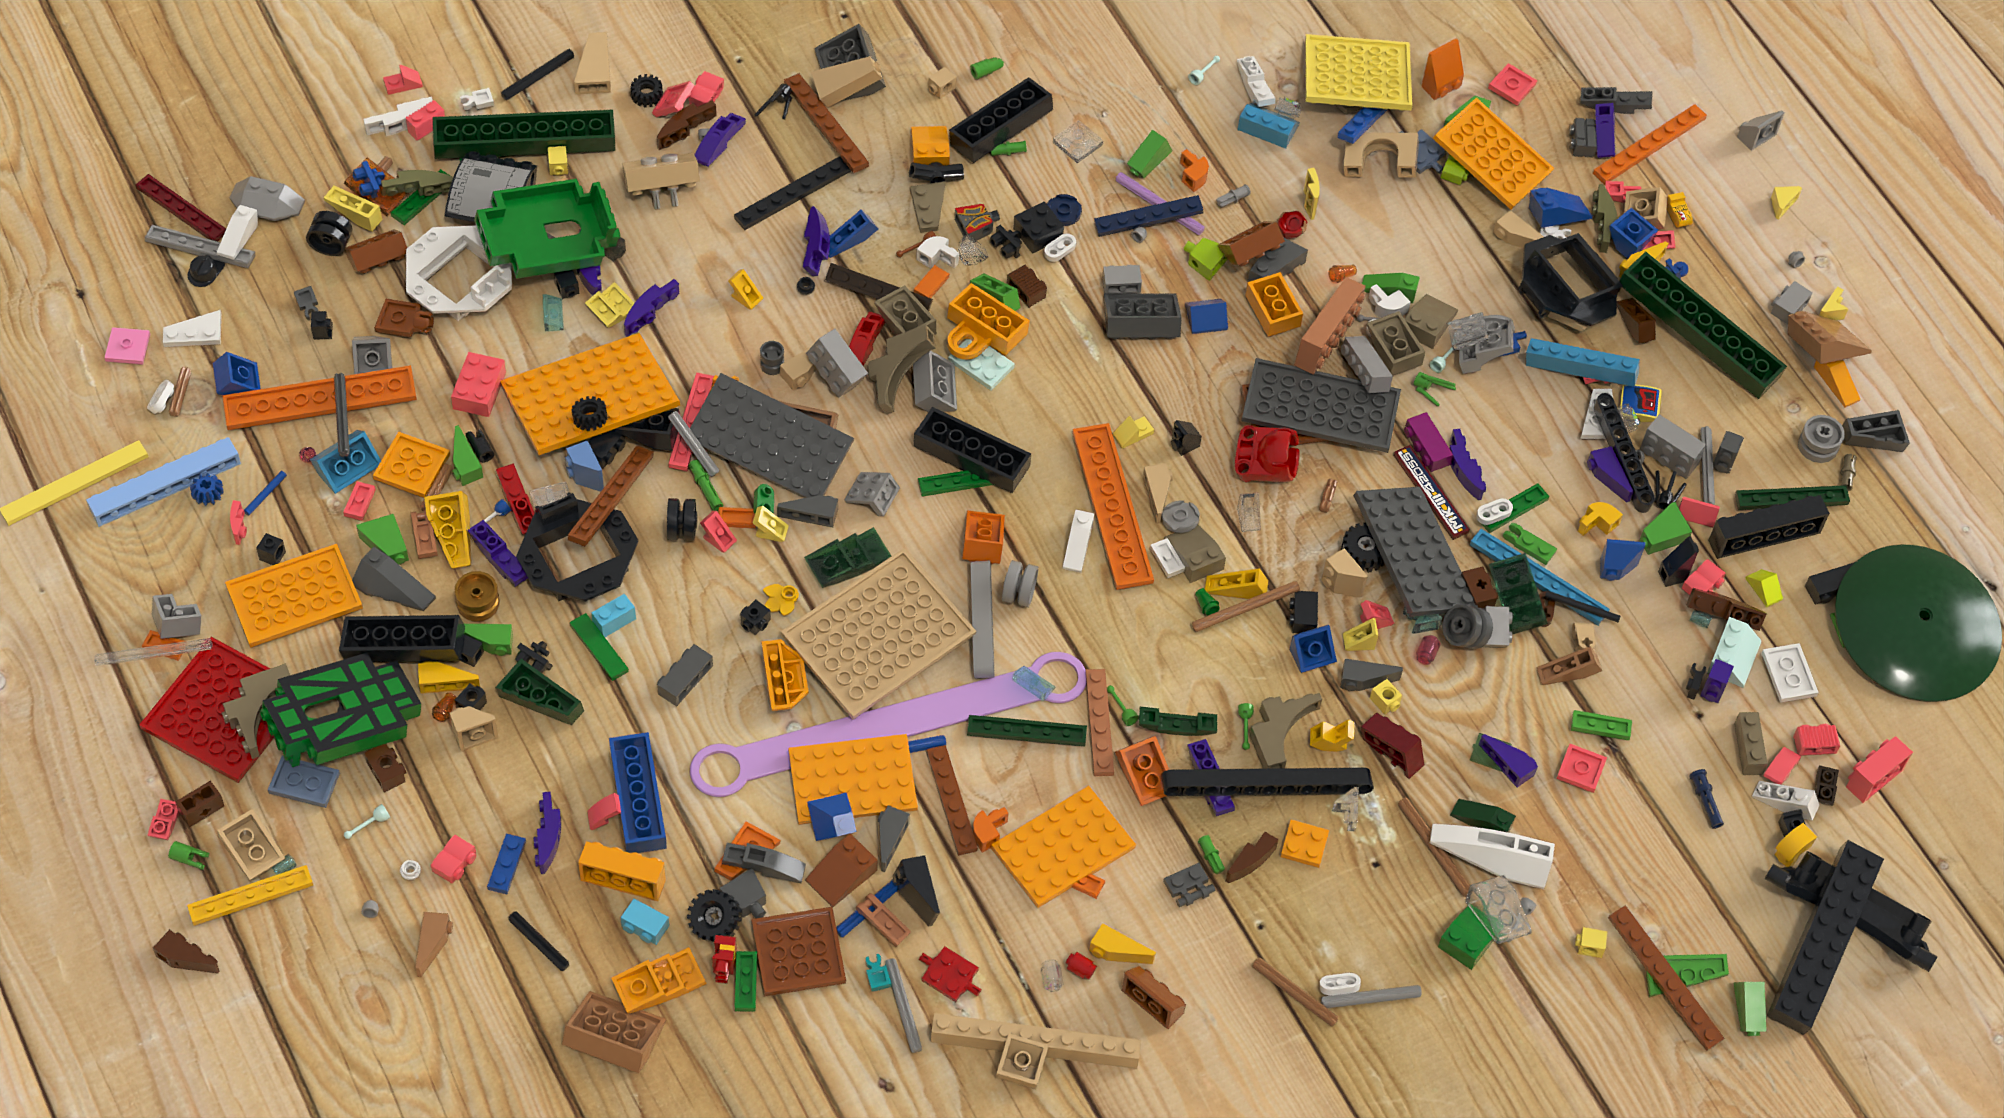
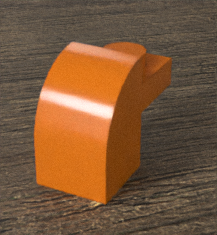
[1180,149,1209,192]
[973,807,1009,853]

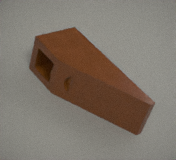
[153,929,220,974]

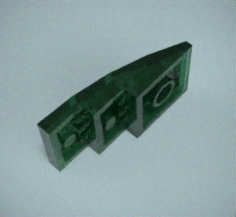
[804,527,891,588]
[1489,553,1548,635]

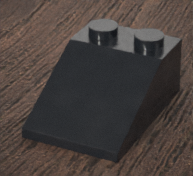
[615,408,680,451]
[893,855,940,926]

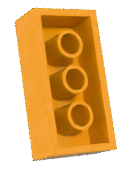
[578,841,666,901]

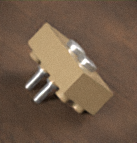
[622,152,700,209]

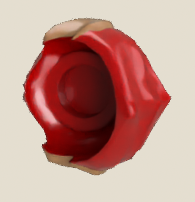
[1277,211,1307,239]

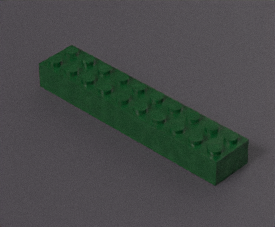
[432,109,616,159]
[1619,251,1787,399]

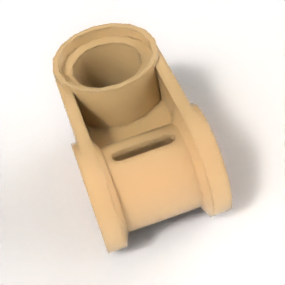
[1572,623,1596,652]

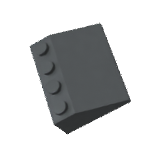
[814,24,886,101]
[1104,293,1182,339]

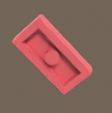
[343,481,376,521]

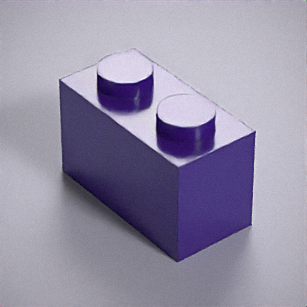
[1700,659,1734,703]

